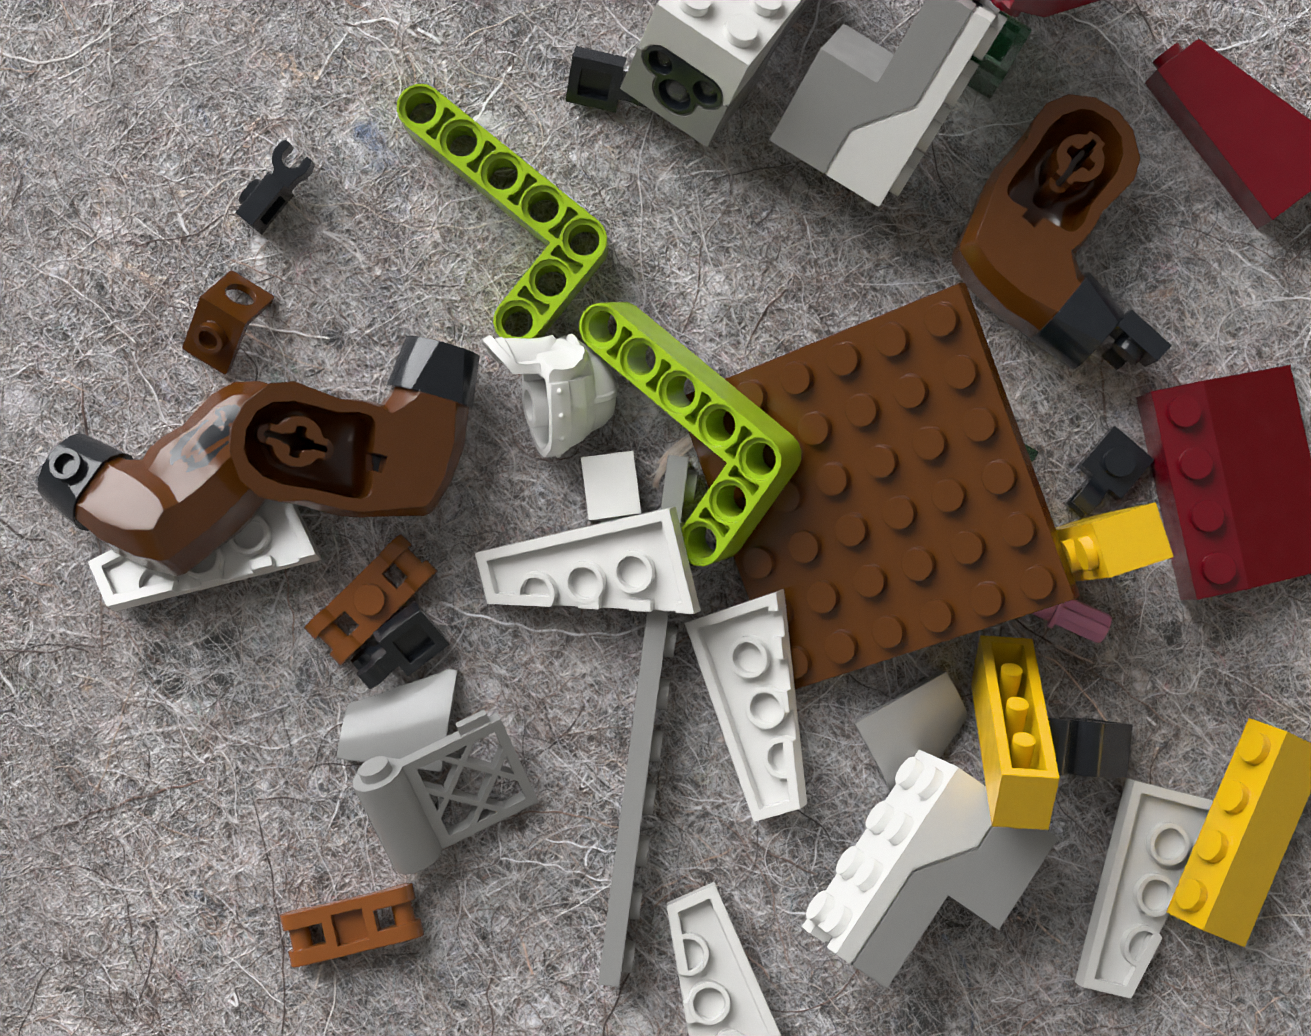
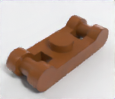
[304,534,438,666]
[280,883,424,967]

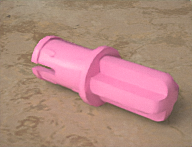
[1031,599,1112,643]

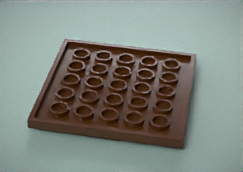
[686,283,1080,689]

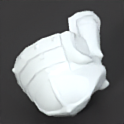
[481,334,619,458]

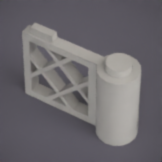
[352,710,539,875]

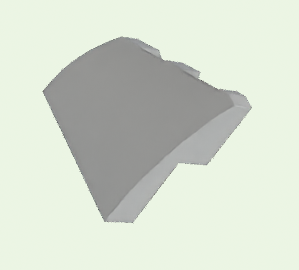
[336,668,459,772]
[853,670,968,792]

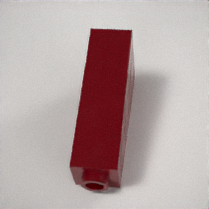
[1144,38,1311,229]

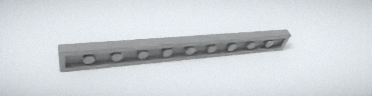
[598,455,698,987]

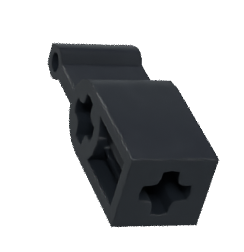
[1048,717,1133,777]

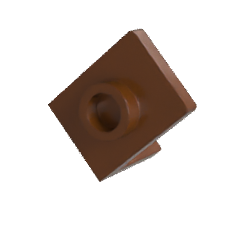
[182,270,274,375]

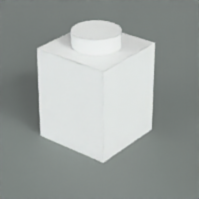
[581,451,641,523]

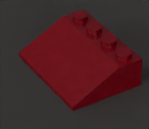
[1136,365,1311,600]

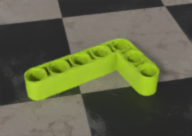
[397,84,608,339]
[579,302,802,567]

